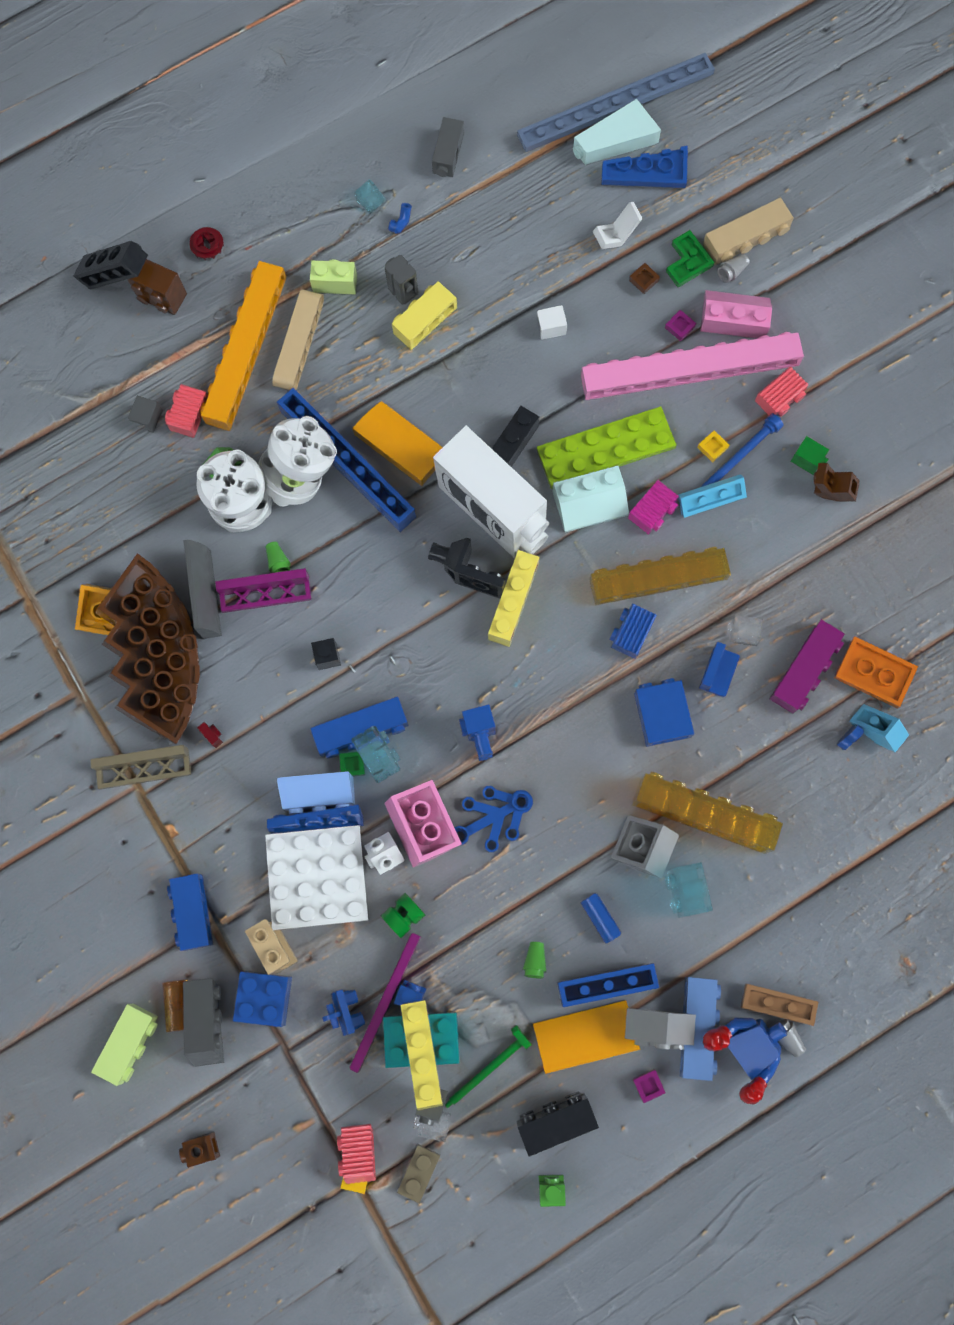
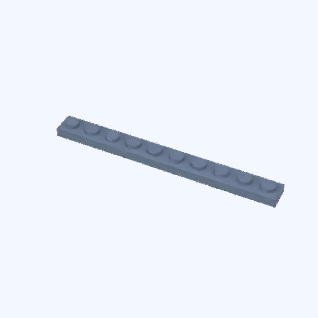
[517,53,715,152]

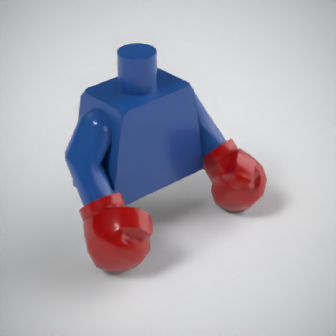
[703,1018,787,1105]

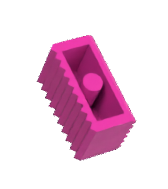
[628,480,679,535]

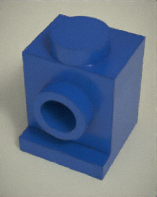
[394,980,427,1006]

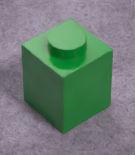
[790,436,829,475]

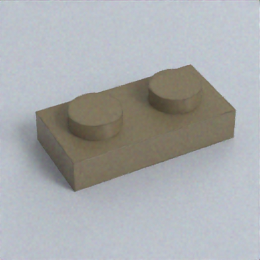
[397,1144,440,1204]

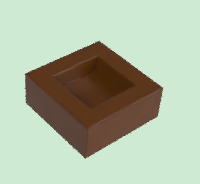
[629,263,660,294]

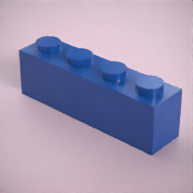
[310,696,409,759]
[557,963,659,1007]

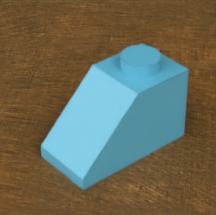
[850,704,909,752]

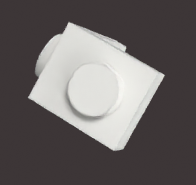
[593,202,642,249]

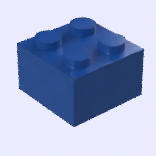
[233,971,292,1027]

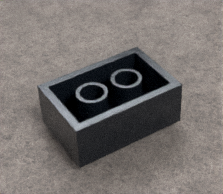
[517,1091,599,1157]

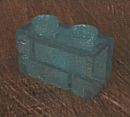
[351,726,401,783]

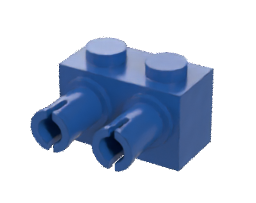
[459,704,496,761]

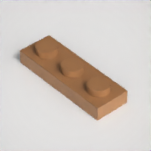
[740,984,819,1026]

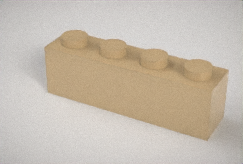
[703,197,794,265]

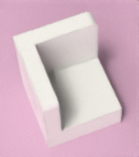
[537,305,567,340]

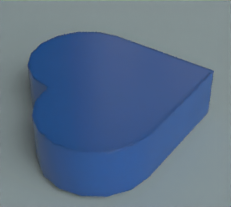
[837,724,864,750]

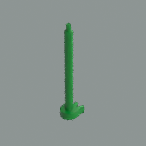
[445,1025,532,1108]

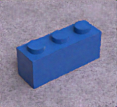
[167,873,214,951]

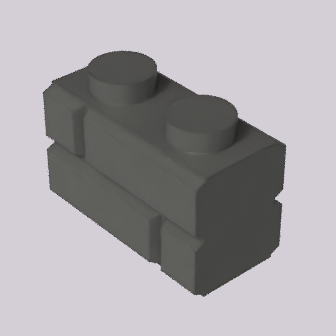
[385,255,418,305]

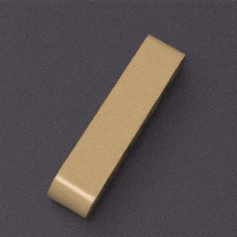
[273,289,324,390]

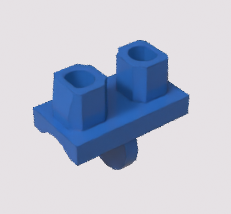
[322,989,365,1036]

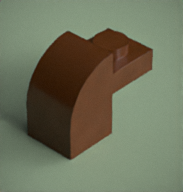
[813,463,860,502]

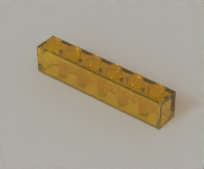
[590,547,731,605]

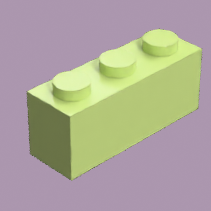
[91,1003,158,1086]

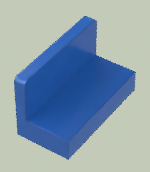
[699,642,740,697]

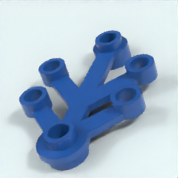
[454,786,533,853]

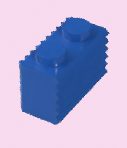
[609,603,657,659]

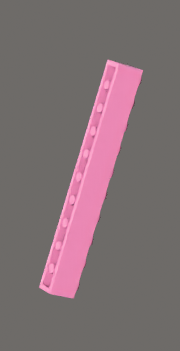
[581,332,804,400]

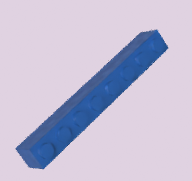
[277,388,416,532]

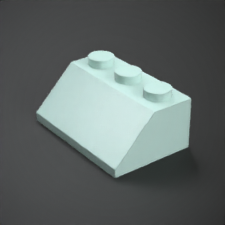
[552,466,629,533]

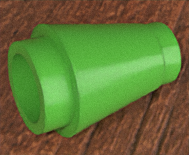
[265,542,291,573]
[523,942,547,979]

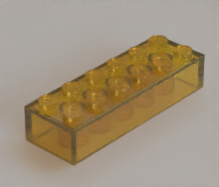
[632,772,783,854]

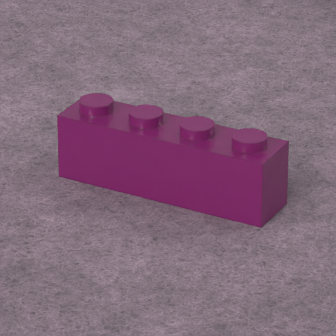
[769,619,845,714]

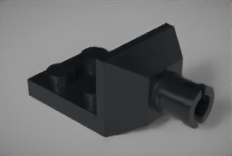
[428,538,505,599]

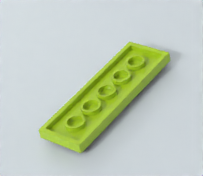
[536,406,677,489]

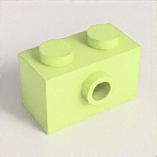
[310,259,357,294]

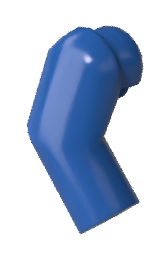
[388,203,412,234]

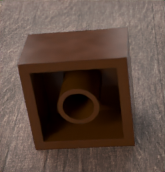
[127,259,187,315]

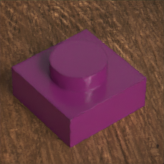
[665,310,696,342]
[632,1069,666,1103]

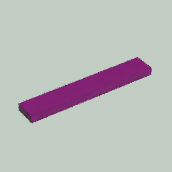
[349,933,421,1073]

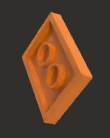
[834,636,918,709]

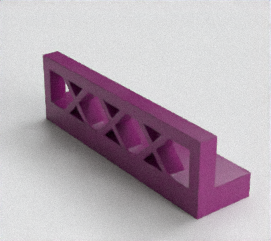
[215,568,312,613]

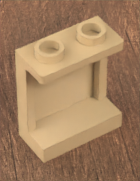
[245,919,298,975]

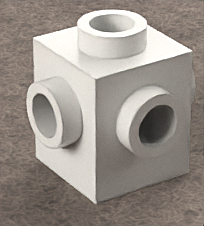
[364,832,405,875]

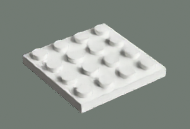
[265,825,368,931]

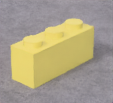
[392,281,457,350]

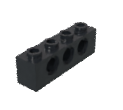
[73,241,148,290]

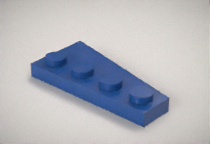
[601,145,688,188]
[267,804,364,834]

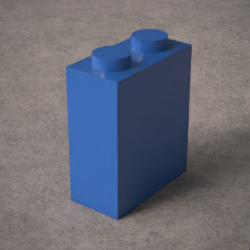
[634,678,694,747]

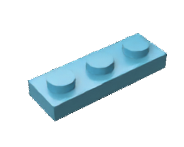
[678,474,747,518]

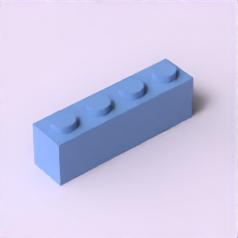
[679,977,721,1081]

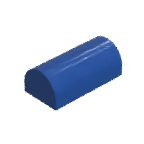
[580,893,621,944]

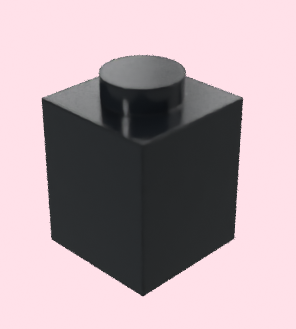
[311,638,341,670]

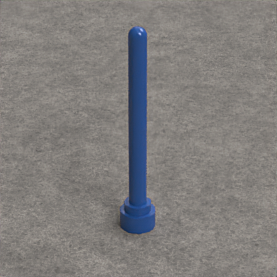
[701,413,784,487]

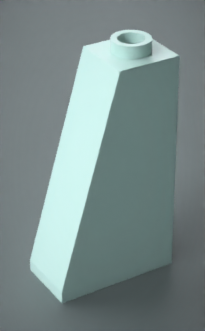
[573,99,661,165]

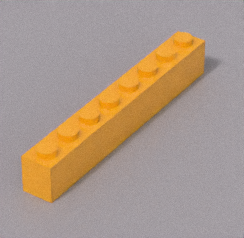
[200,261,286,431]

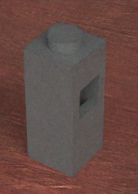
[432,117,464,177]

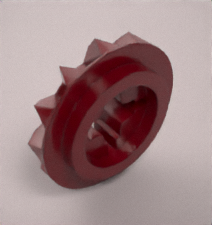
[189,227,224,261]

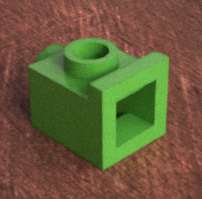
[539,1175,566,1207]

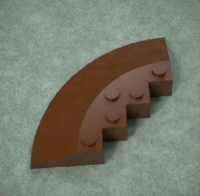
[95,553,200,744]

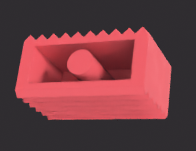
[755,367,808,417]
[165,384,208,438]
[337,1124,376,1184]

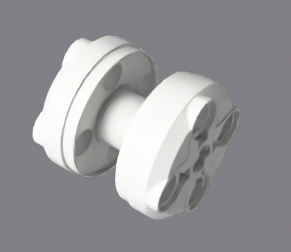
[258,416,337,507]
[196,450,272,533]

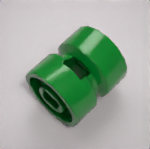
[380,893,426,938]

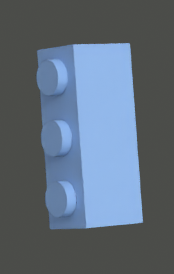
[277,771,355,815]

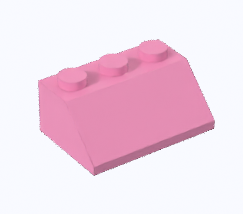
[700,290,772,338]
[384,780,462,868]

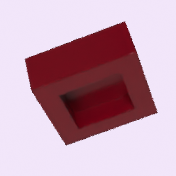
[197,722,223,748]

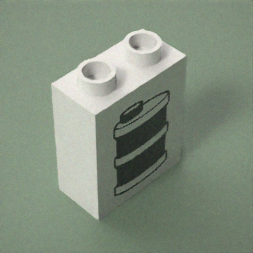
[433,425,549,559]

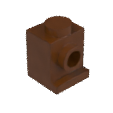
[179,1132,220,1168]

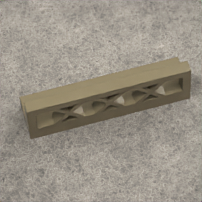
[90,745,191,790]

